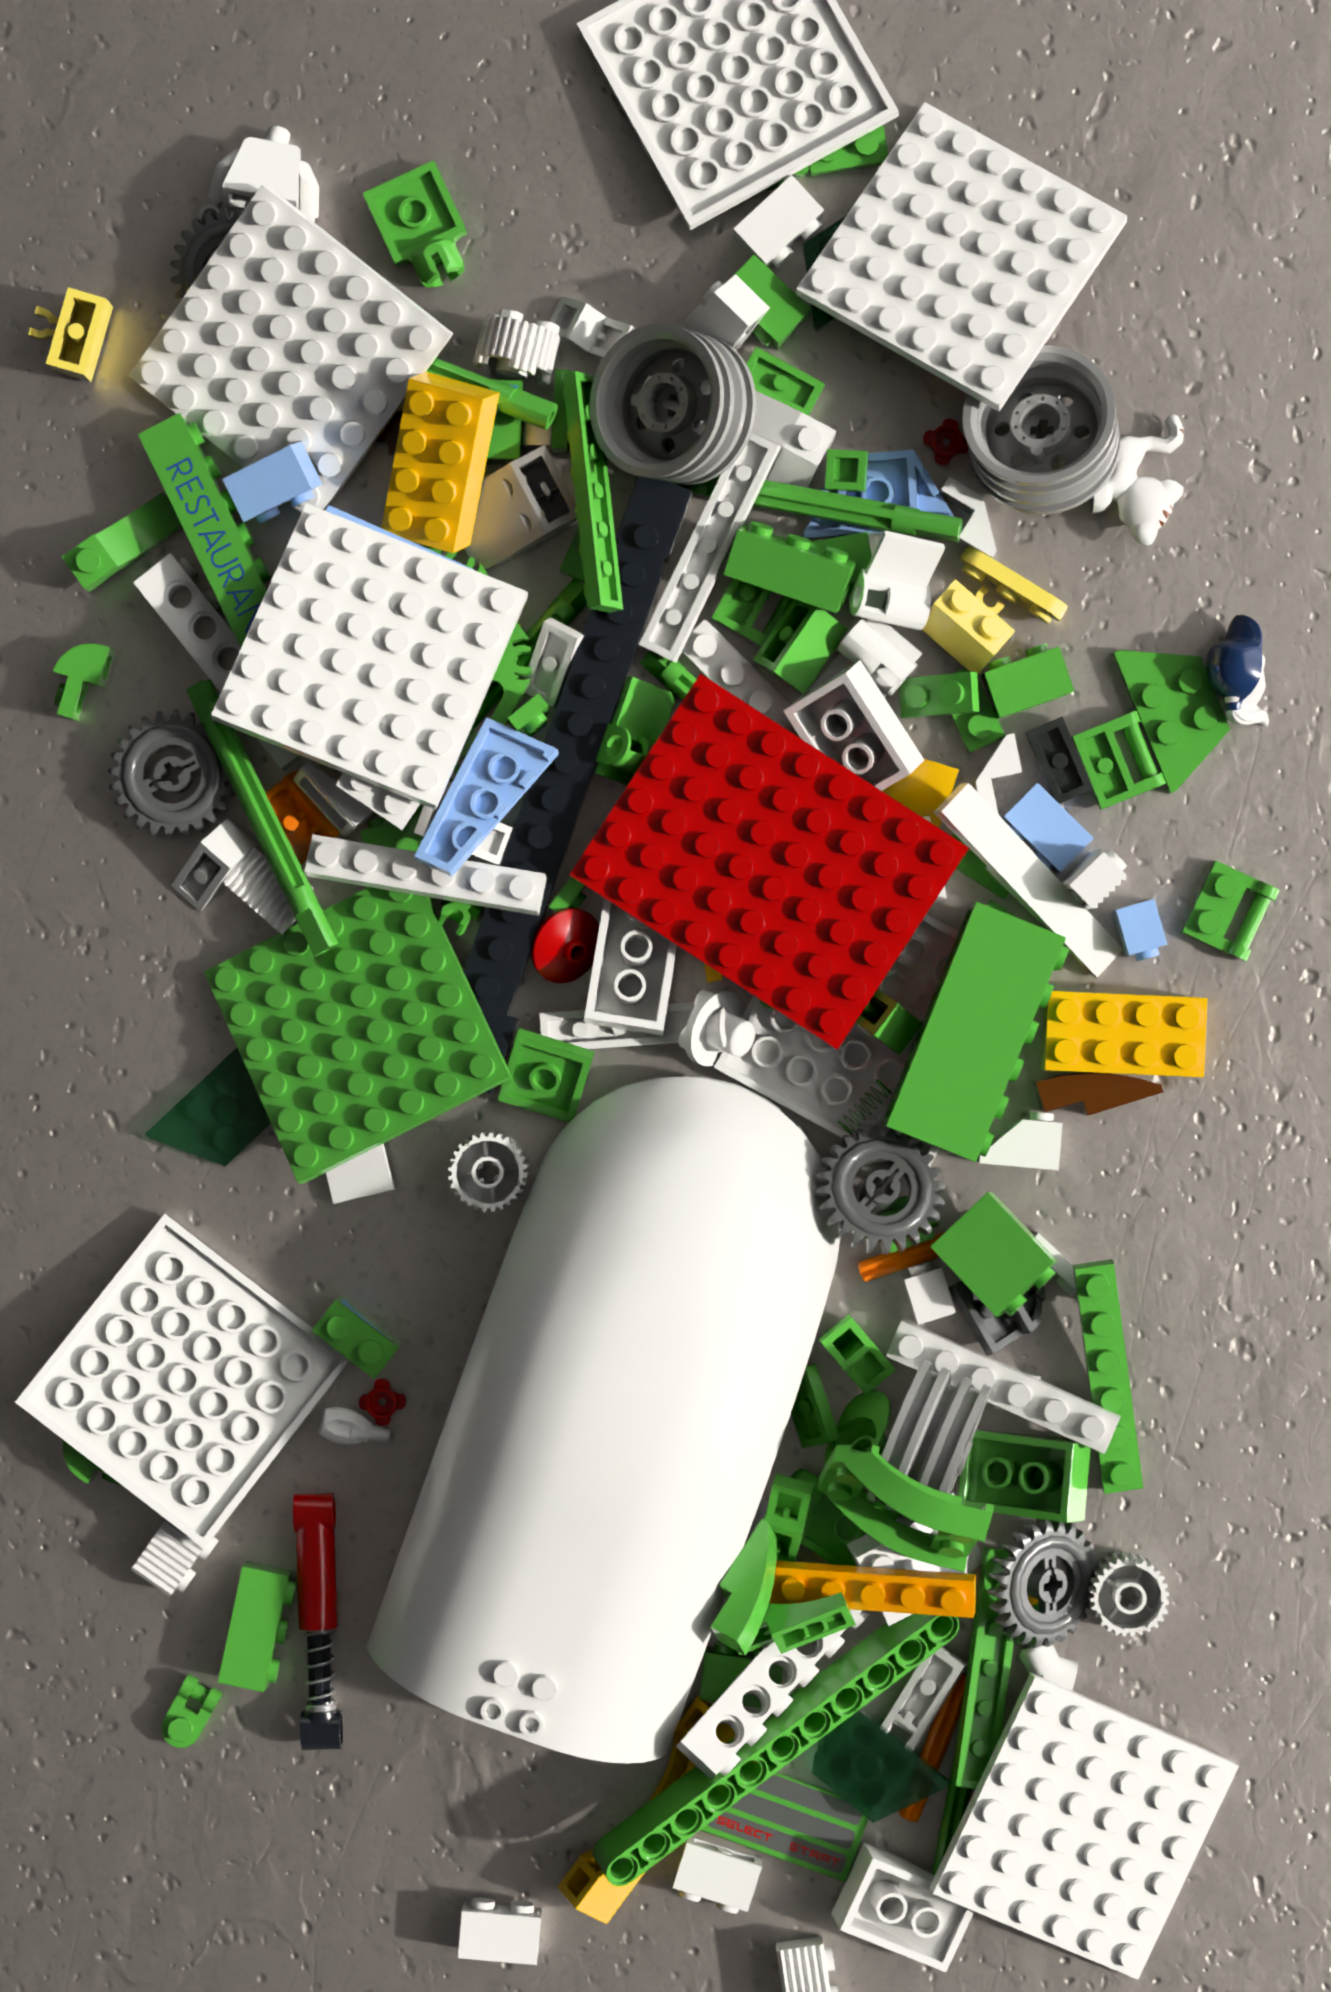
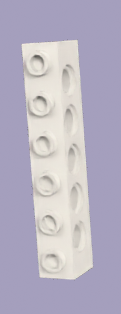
[133,553,303,771]
[675,1609,871,1779]

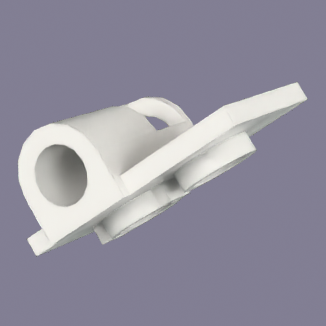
[848,530,945,630]
[808,619,923,698]
[326,1143,395,1204]

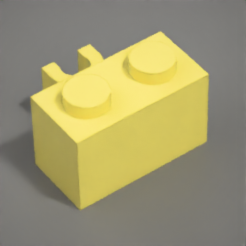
[28,287,113,382]
[922,579,1015,675]

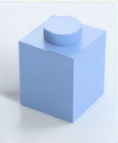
[1112,899,1167,961]

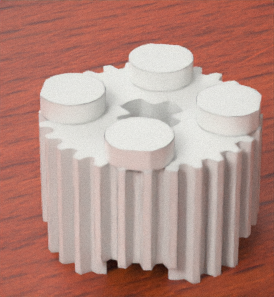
[473,309,560,386]
[448,1131,529,1212]
[1088,1551,1170,1637]

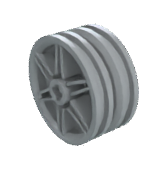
[590,324,757,485]
[962,345,1120,515]
[867,1359,992,1511]

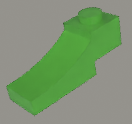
[62,492,183,592]
[738,1592,856,1655]

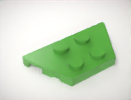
[1112,650,1230,793]

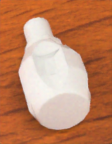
[318,1407,390,1445]

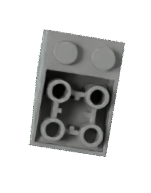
[464,445,578,571]

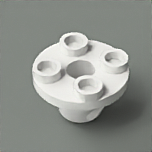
[679,988,755,1066]

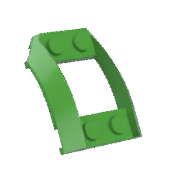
[818,1445,994,1572]

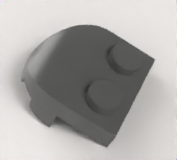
[948,1279,1046,1356]

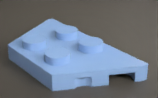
[804,449,954,540]

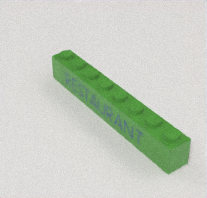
[138,413,272,647]

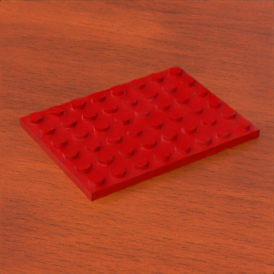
[569,674,969,1050]

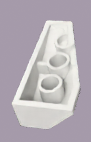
[703,391,837,488]

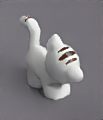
[1090,414,1184,546]

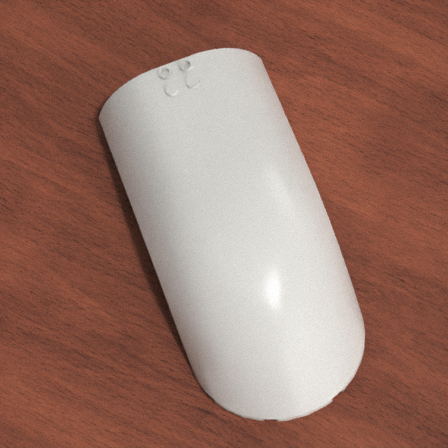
[366,1075,840,1764]

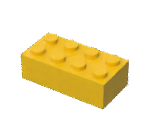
[381,372,500,553]
[1041,991,1208,1077]

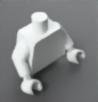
[199,126,319,224]

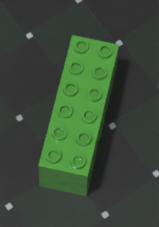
[882,901,1069,1162]

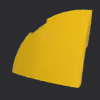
[882,758,959,828]

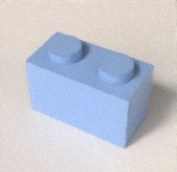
[222,441,322,524]
[1002,783,1094,873]

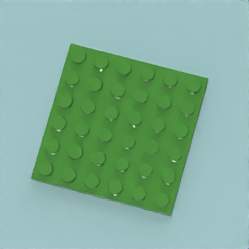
[204,887,513,1184]

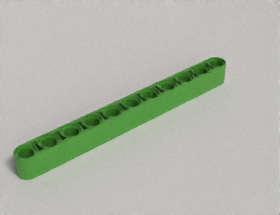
[592,1614,959,1886]

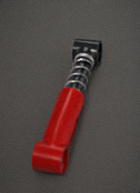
[293,1493,343,1750]

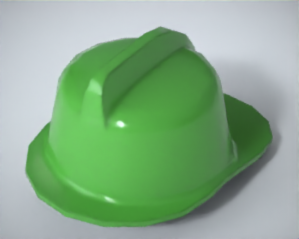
[825,1390,891,1464]

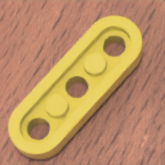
[959,545,1068,624]

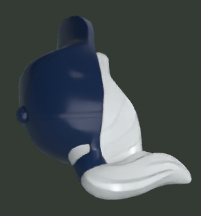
[1206,615,1269,726]

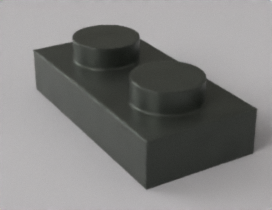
[1025,717,1093,804]

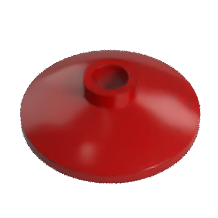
[531,908,599,983]

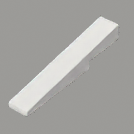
[934,783,1123,978]

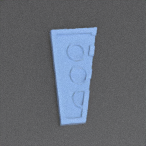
[414,717,559,877]

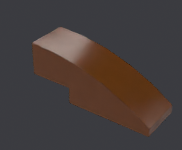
[1032,1073,1163,1116]

